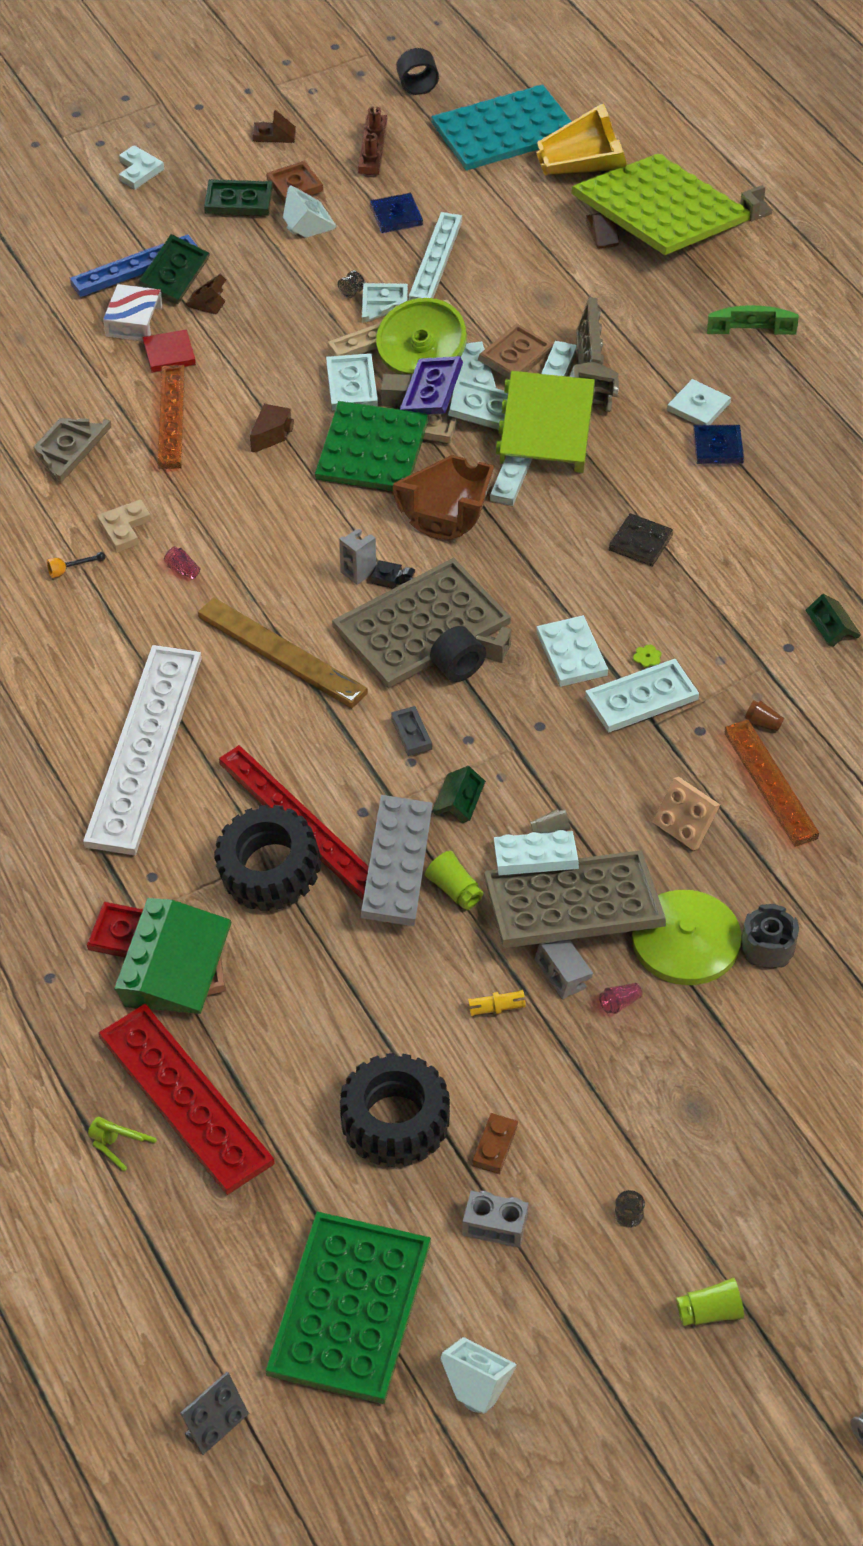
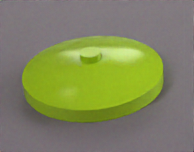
[376,298,467,378]
[632,890,741,985]

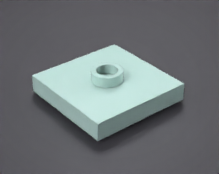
[667,379,731,429]

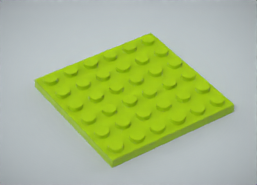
[571,154,750,255]

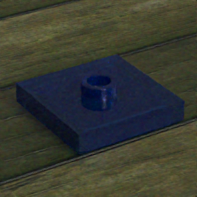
[370,193,423,233]
[693,425,744,464]

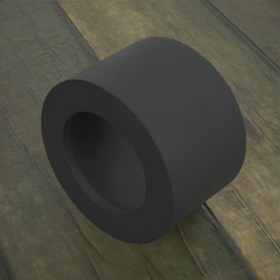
[396,48,439,95]
[430,626,486,682]

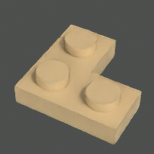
[97,499,151,552]

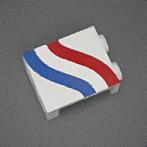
[103,284,162,341]

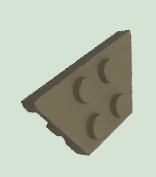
[34,418,111,483]

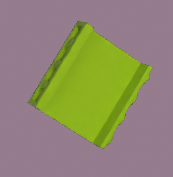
[496,371,595,473]

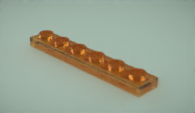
[157,365,185,469]
[724,719,819,847]

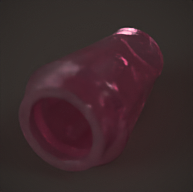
[164,546,201,579]
[599,983,642,1014]

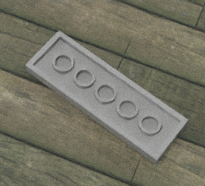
[360,795,433,926]

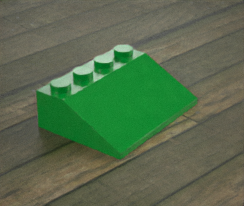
[114,898,232,1014]

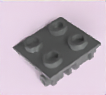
[180,1372,249,1455]

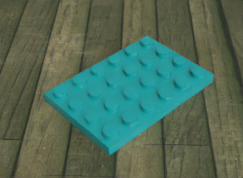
[431,84,572,171]

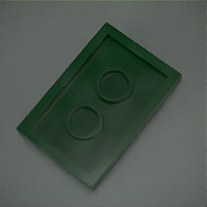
[204,179,273,216]
[139,234,210,305]

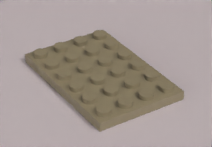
[332,558,511,688]
[484,850,666,948]

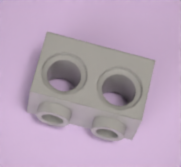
[463,1191,528,1248]

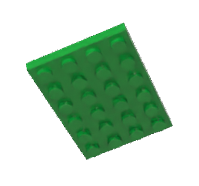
[266,1211,431,1404]

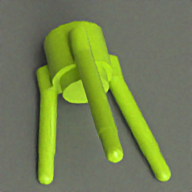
[88,1117,157,1171]

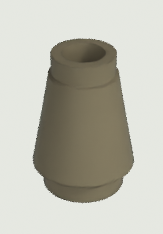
[530,809,571,833]

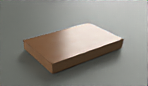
[478,323,553,379]

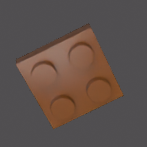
[266,160,323,203]

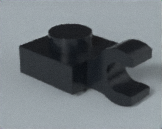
[371,560,415,588]

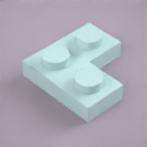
[119,145,164,190]

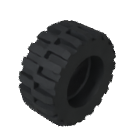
[214,805,321,911]
[340,1053,450,1167]

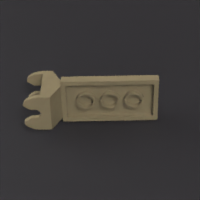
[569,297,619,412]

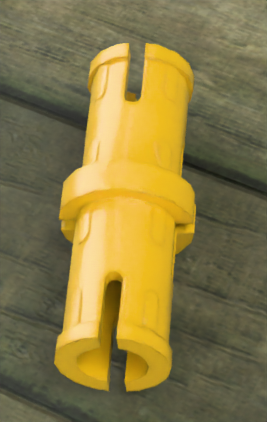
[468,990,526,1017]

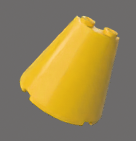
[536,104,627,176]

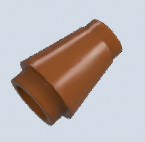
[744,700,784,731]

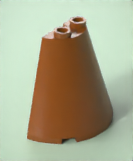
[393,455,494,540]

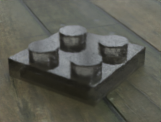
[609,513,673,567]

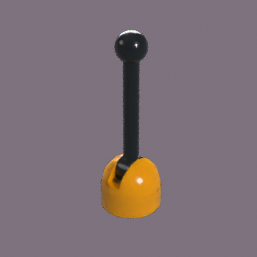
[47,552,106,578]

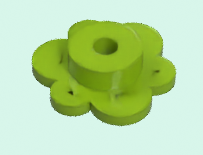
[633,644,662,668]

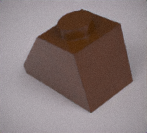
[250,404,294,453]

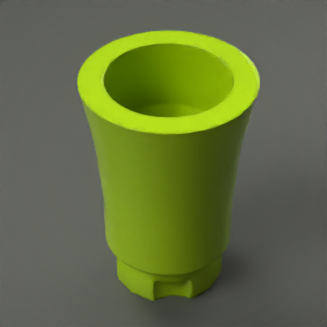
[425,851,484,910]
[676,1277,744,1326]

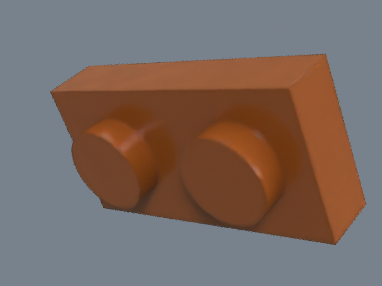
[473,1113,518,1174]

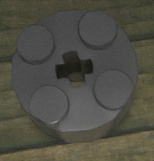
[741,904,799,967]

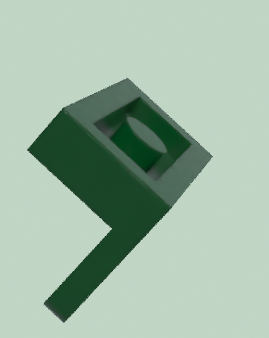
[806,594,861,647]
[432,765,486,823]

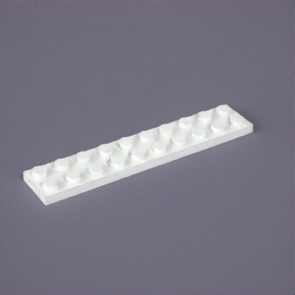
[83,645,202,856]

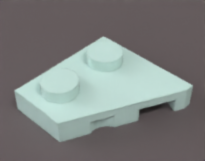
[362,283,408,323]

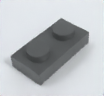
[391,706,432,756]

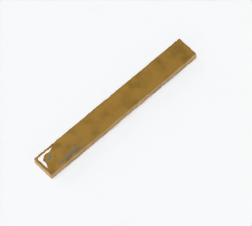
[198,597,368,709]

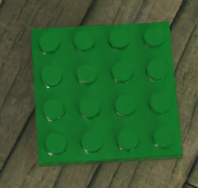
[315,401,429,491]

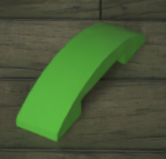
[707,305,799,335]

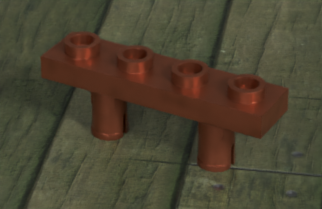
[358,107,387,175]

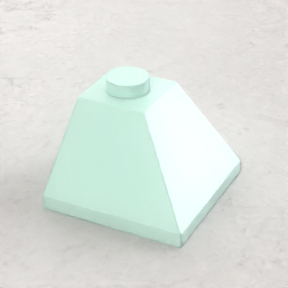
[283,185,336,238]
[441,1337,517,1413]

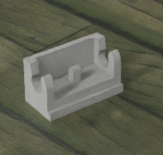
[339,529,376,585]
[535,940,593,1000]

